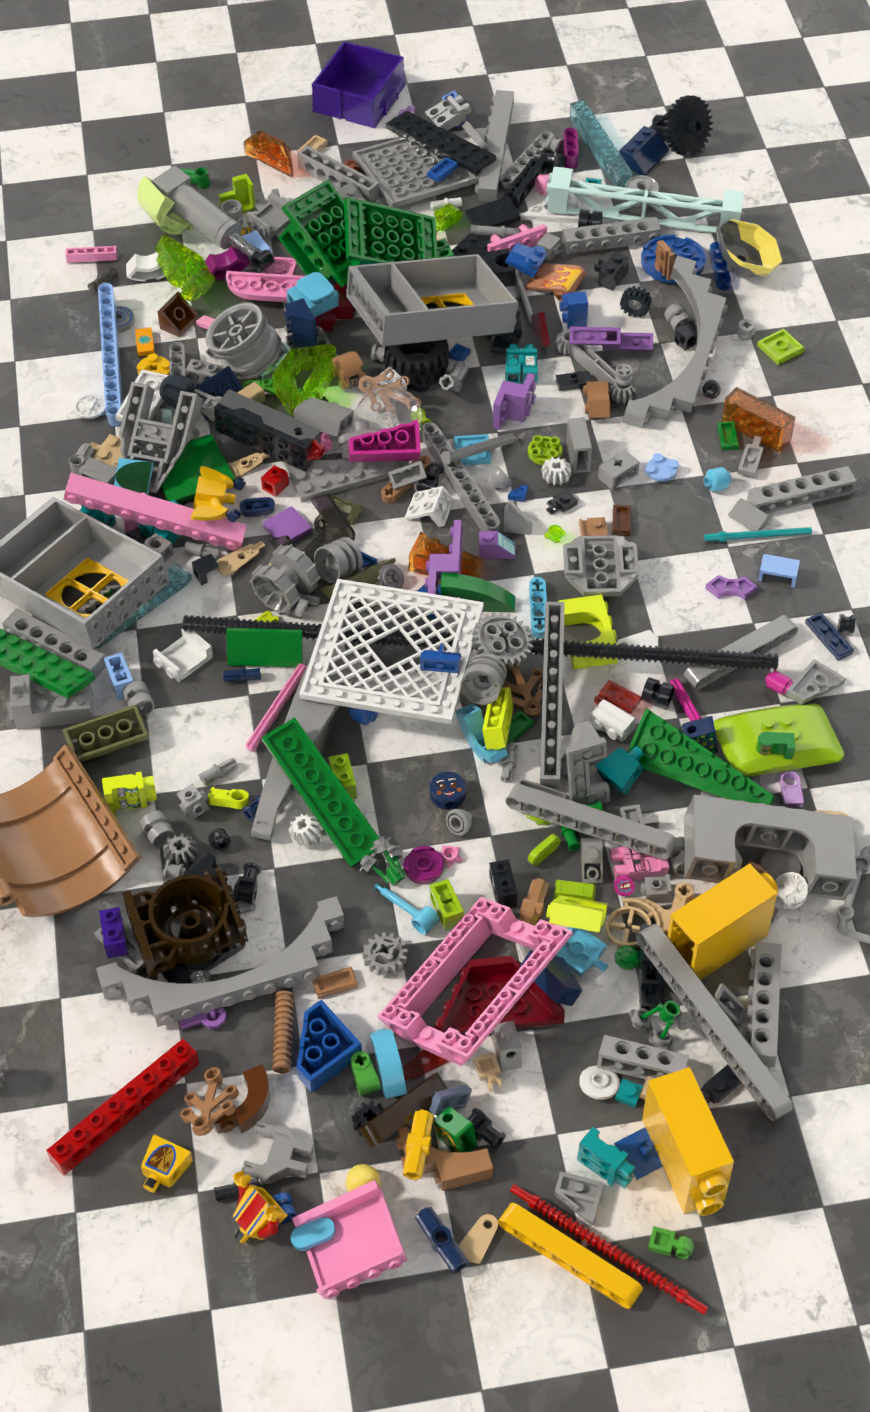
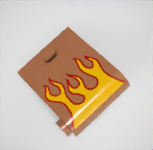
[524,263,586,302]

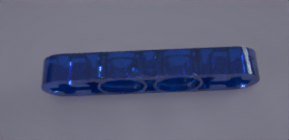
[709,242,731,291]

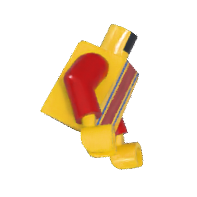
[233,1170,287,1244]

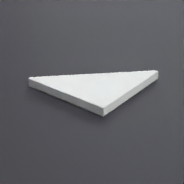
[519,179,583,224]

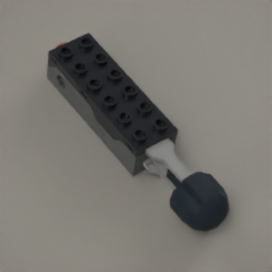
[159,374,324,472]

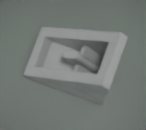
[714,983,747,1027]

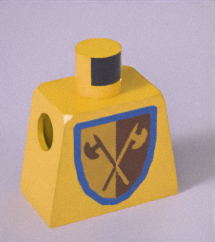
[141,1135,193,1193]

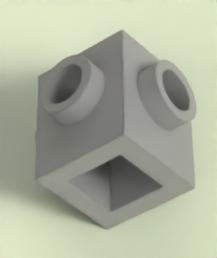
[177,783,210,819]

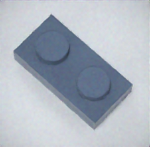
[429,1084,472,1115]

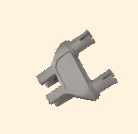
[241,1121,314,1184]

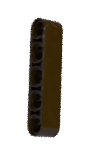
[359,1072,448,1148]

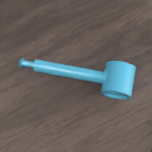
[374,883,440,935]

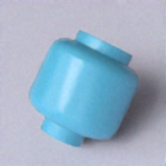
[704,467,732,492]

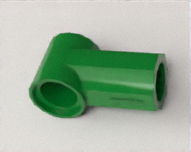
[180,167,210,189]

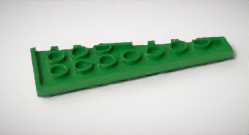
[627,708,775,806]

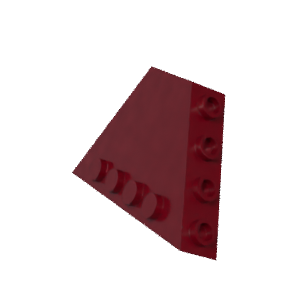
[435,955,565,1035]

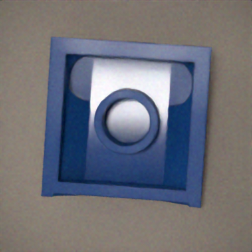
[505,243,547,278]

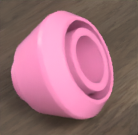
[535,175,549,196]

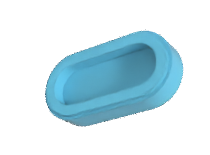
[291,1217,336,1251]

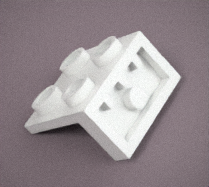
[405,486,454,527]

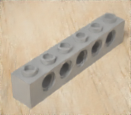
[297,145,380,203]
[562,217,661,254]
[747,466,856,514]
[2,608,106,679]
[746,941,782,1067]

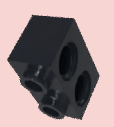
[489,859,518,908]

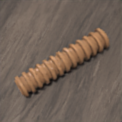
[272,990,294,1074]

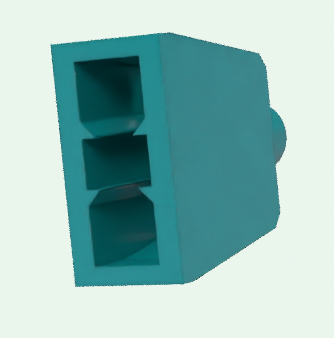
[595,746,644,795]

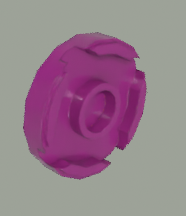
[404,846,444,884]

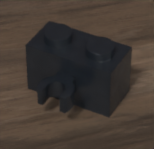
[594,252,629,291]

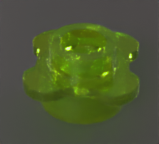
[544,525,566,543]

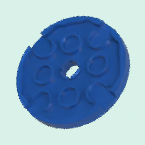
[641,235,706,284]

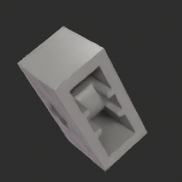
[598,450,640,490]

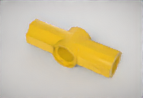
[403,1110,434,1180]

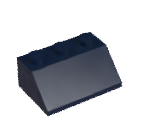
[618,126,669,176]
[283,298,319,358]

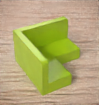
[218,173,256,214]

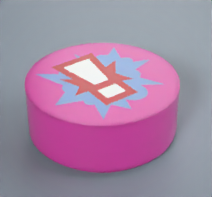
[614,875,635,897]

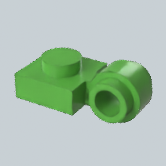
[648,1226,694,1259]

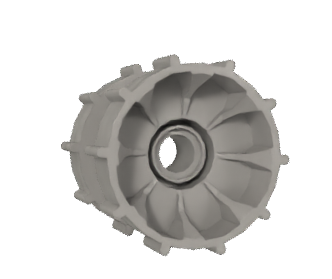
[249,544,321,615]

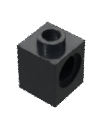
[674,321,697,351]

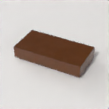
[612,505,631,536]

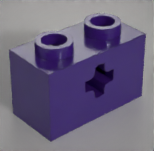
[99,907,128,958]

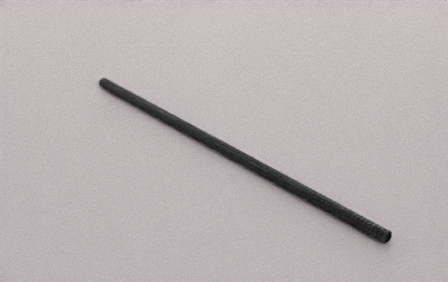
[182,615,779,670]

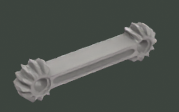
[556,329,637,405]

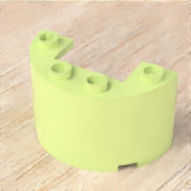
[137,176,194,235]

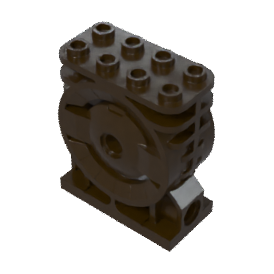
[122,866,248,980]

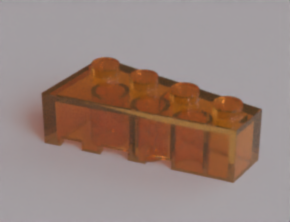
[409,532,484,579]

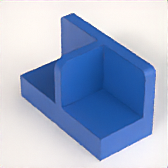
[420,643,461,674]

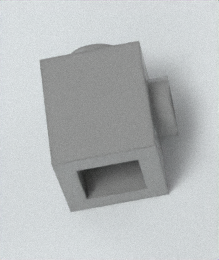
[537,233,561,261]

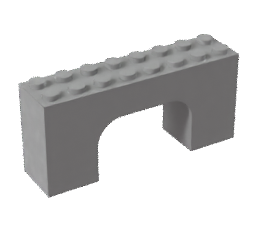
[684,795,857,900]

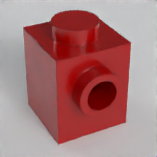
[261,465,289,497]

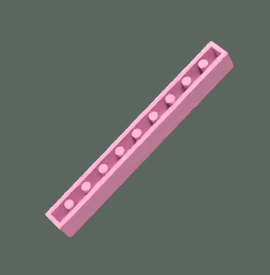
[63,473,247,551]

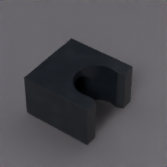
[477,249,516,287]

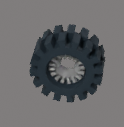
[620,286,652,318]

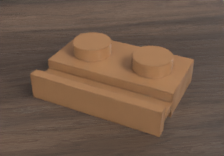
[655,240,675,281]
[579,517,608,536]

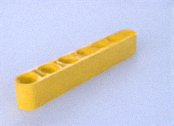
[498,1203,643,1309]

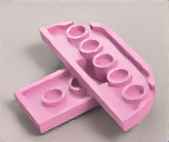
[226,257,305,302]

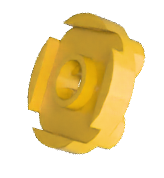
[137,353,170,375]

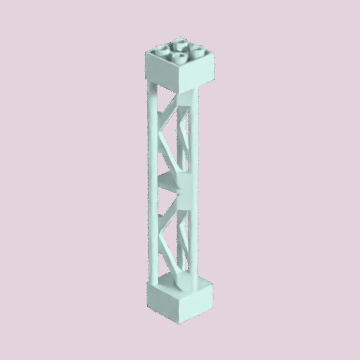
[545,167,744,233]

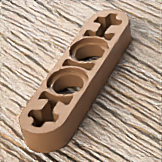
[381,456,431,504]

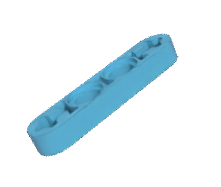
[529,577,547,638]

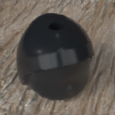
[702,380,721,399]
[208,828,231,851]

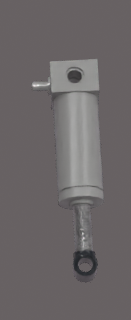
[152,166,274,272]

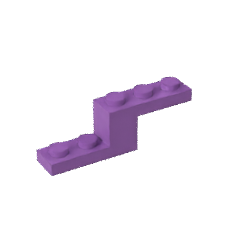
[569,326,653,351]
[425,520,463,595]

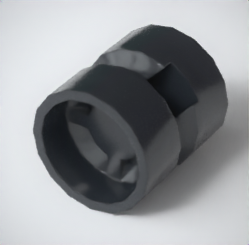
[578,209,603,227]
[641,677,675,709]

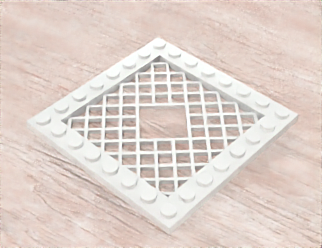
[299,579,484,725]

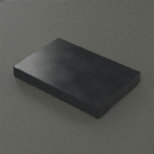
[465,196,521,227]

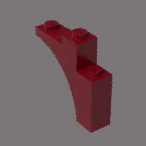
[315,283,356,331]

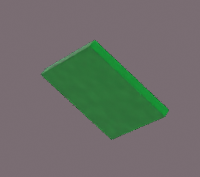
[161,434,236,503]

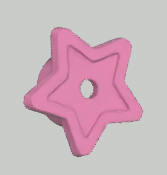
[441,845,463,868]

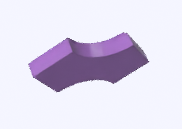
[705,575,758,600]

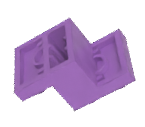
[493,373,537,430]

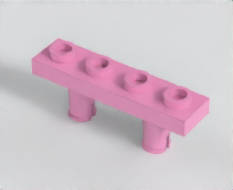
[487,224,547,254]

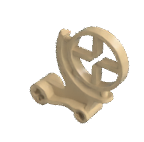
[606,882,694,948]

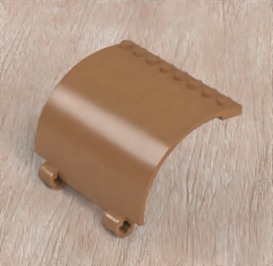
[0,745,142,917]

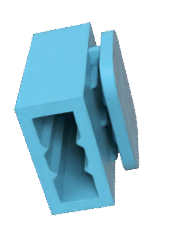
[287,272,339,318]

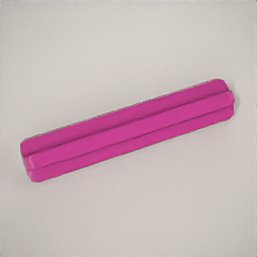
[670,678,702,722]

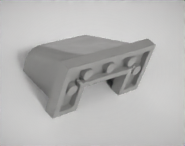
[566,721,610,805]

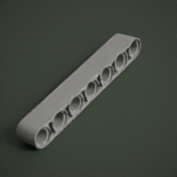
[684,615,798,689]

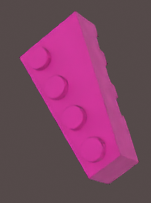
[348,420,421,462]

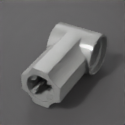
[69,443,95,475]

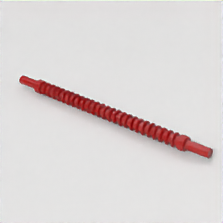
[510,1184,709,1315]

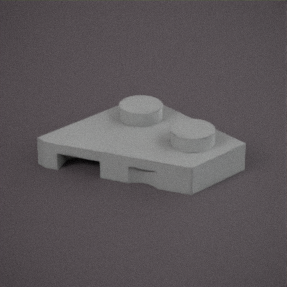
[555,1171,604,1225]

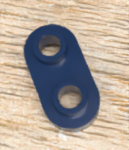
[239,497,275,517]

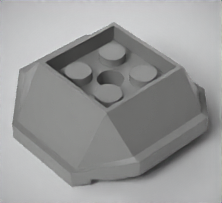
[563,535,639,597]

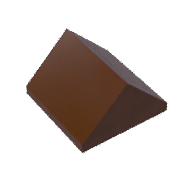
[157,291,200,337]

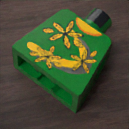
[431,1107,478,1153]

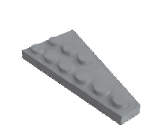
[284,459,400,502]

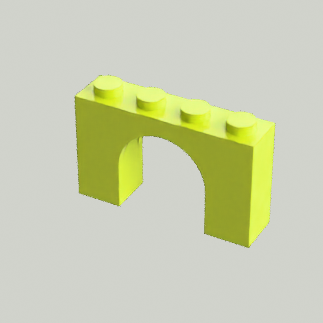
[558,594,619,670]
[546,895,608,932]

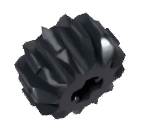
[352,1100,384,1137]

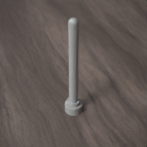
[515,268,533,324]

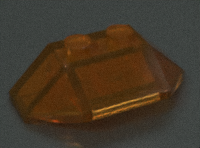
[243,130,293,178]

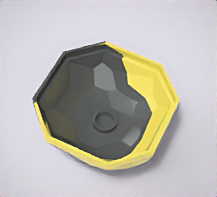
[716,219,782,277]

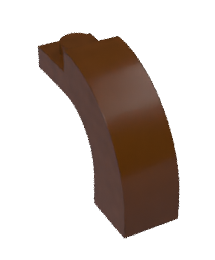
[214,1064,270,1134]

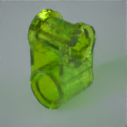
[434,203,463,231]

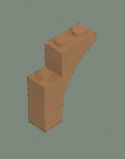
[395,1126,493,1191]

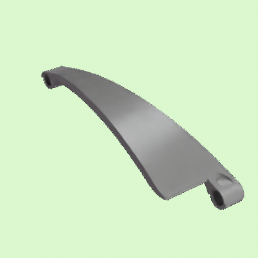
[251,641,371,841]

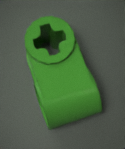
[351,1051,381,1096]

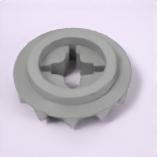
[377,564,404,589]

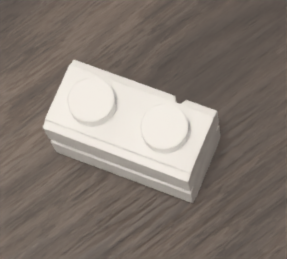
[590,699,636,742]

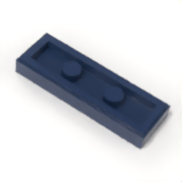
[805,612,854,661]

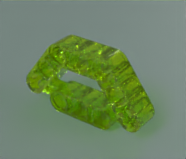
[154,234,215,302]
[272,344,336,416]

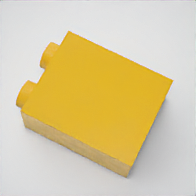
[667,864,778,981]
[642,1067,734,1216]

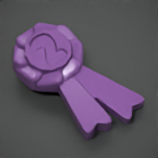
[179,1007,226,1029]

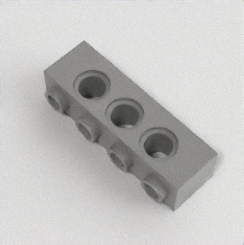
[597,1035,689,1080]

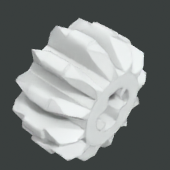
[542,457,572,486]
[288,812,324,847]

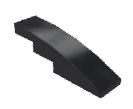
[638,924,663,1010]

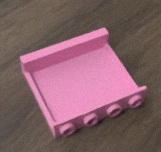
[292,1180,408,1299]

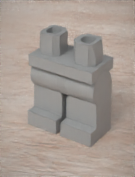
[425,95,472,131]

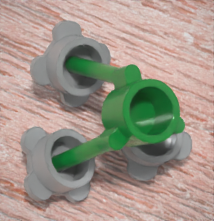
[359,836,406,885]
[629,1001,682,1050]

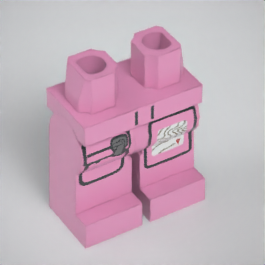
[610,846,669,881]

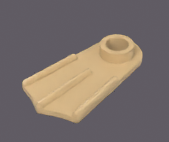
[458,1214,498,1264]

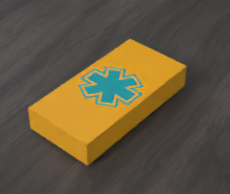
[135,327,155,357]

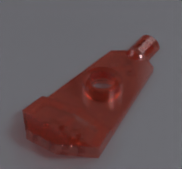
[403,1049,449,1080]

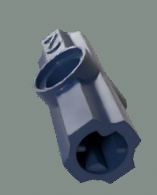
[415,1207,469,1274]

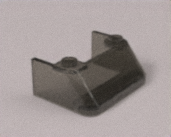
[269,494,355,576]

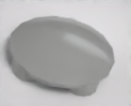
[761,849,801,881]

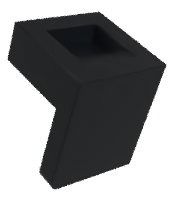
[192,554,219,586]

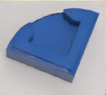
[508,485,528,502]

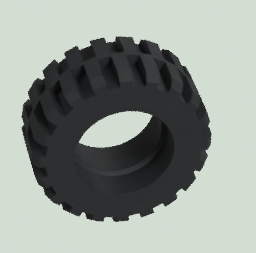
[384,339,449,385]

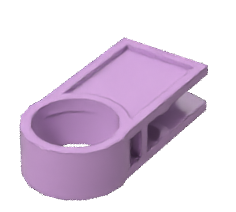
[779,771,804,809]

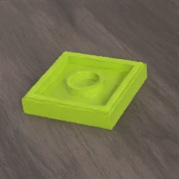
[757,328,805,365]

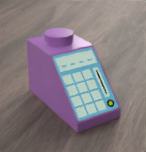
[479,531,515,559]

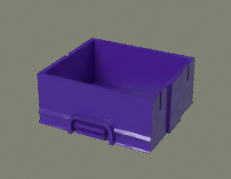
[311,41,406,129]

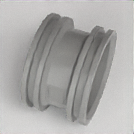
[205,303,282,380]

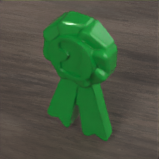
[614,945,639,970]

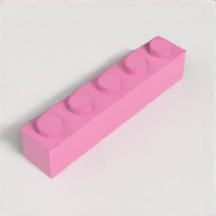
[65,246,118,263]

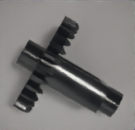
[649,95,713,156]

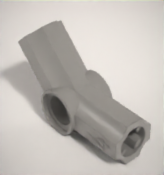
[439,361,468,393]

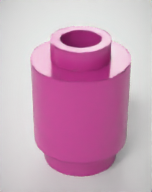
[765,670,794,695]

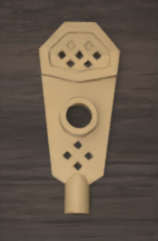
[227,453,270,479]
[218,541,265,576]

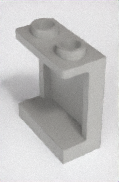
[246,192,291,239]

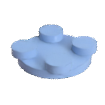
[645,453,679,482]

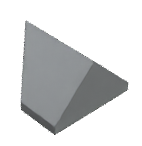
[504,500,532,535]

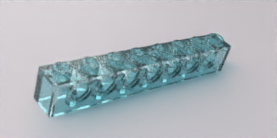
[569,100,633,188]

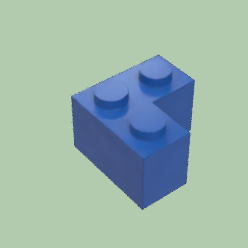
[559,291,588,329]

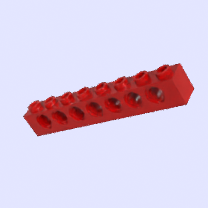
[46,1038,199,1176]

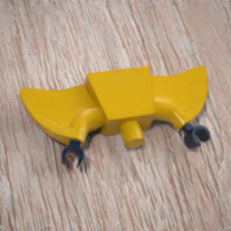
[191,466,246,522]

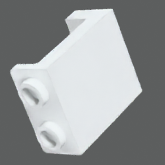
[153,629,213,682]

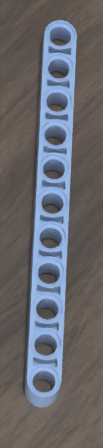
[98,283,123,426]

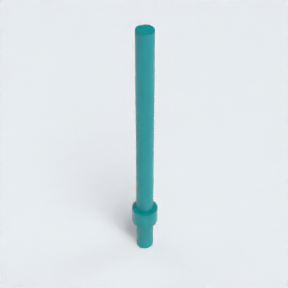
[704,527,812,542]

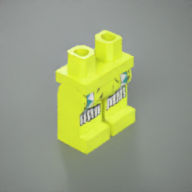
[102,772,157,815]

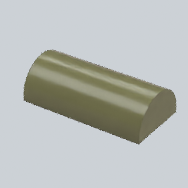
[62,705,149,763]

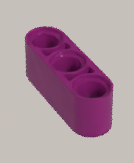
[563,128,579,169]

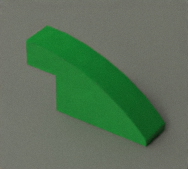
[441,572,515,613]

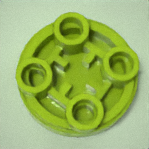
[528,435,563,465]

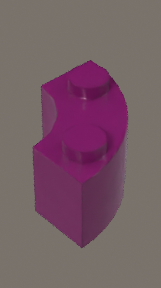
[201,246,250,280]

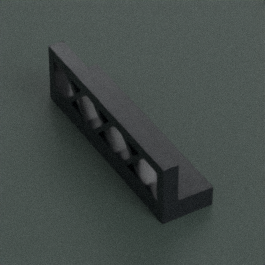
[503,154,548,208]

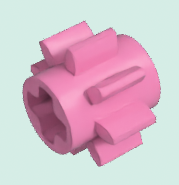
[320,432,333,454]

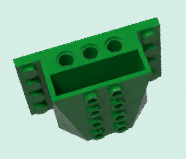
[278,179,351,288]
[344,197,438,278]

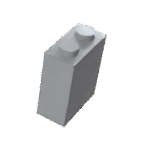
[566,417,592,474]

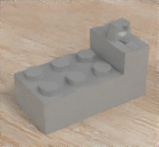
[10,674,94,730]

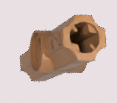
[519,878,549,926]

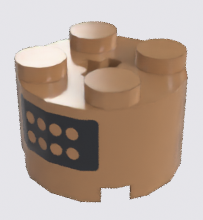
[331,350,366,390]

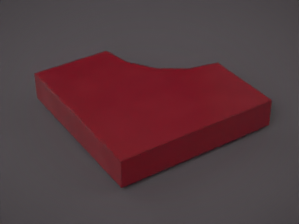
[531,312,550,347]

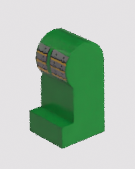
[756,732,795,760]

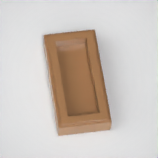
[312,967,358,999]

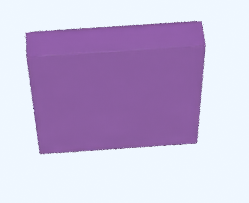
[262,506,313,546]

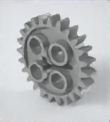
[471,612,534,668]

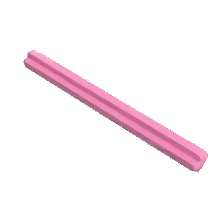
[246,663,307,752]

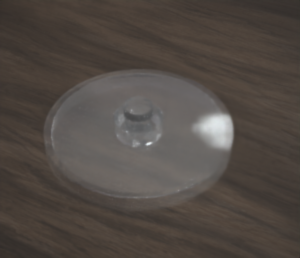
[353,387,423,432]

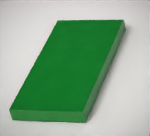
[226,628,303,667]

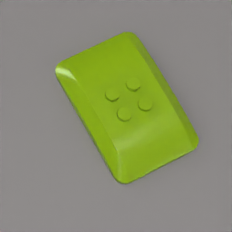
[714,703,844,777]

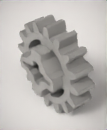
[362,932,408,976]

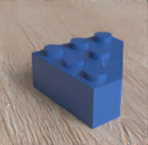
[297,999,362,1093]

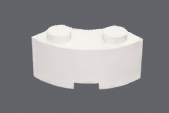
[126,251,172,281]

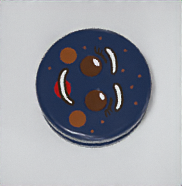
[430,771,466,810]

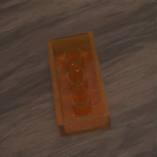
[722,387,795,453]

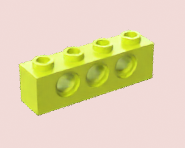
[482,687,514,750]

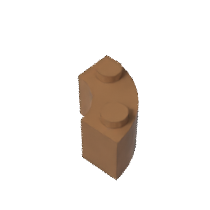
[583,381,610,418]

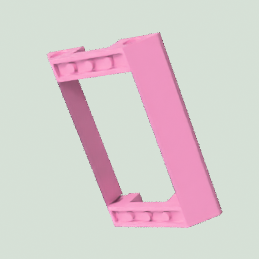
[377,897,573,1066]

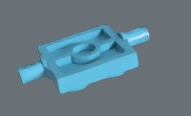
[555,927,608,977]

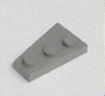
[785,659,846,705]

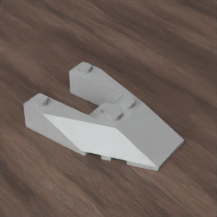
[119,382,203,494]

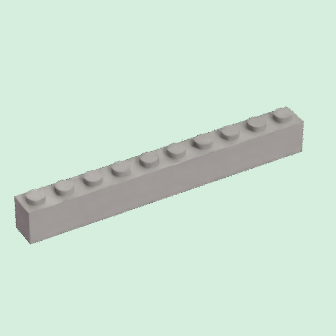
[475,90,514,202]
[540,601,565,788]

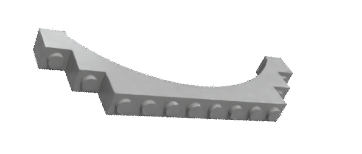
[623,256,728,428]
[96,896,345,1027]

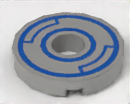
[116,306,134,332]

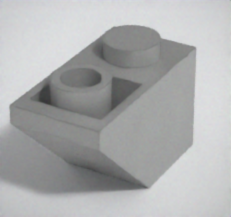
[581,838,603,883]

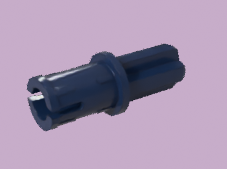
[223,668,261,683]

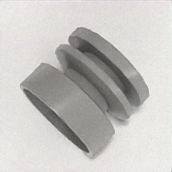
[314,537,363,583]
[460,653,507,705]

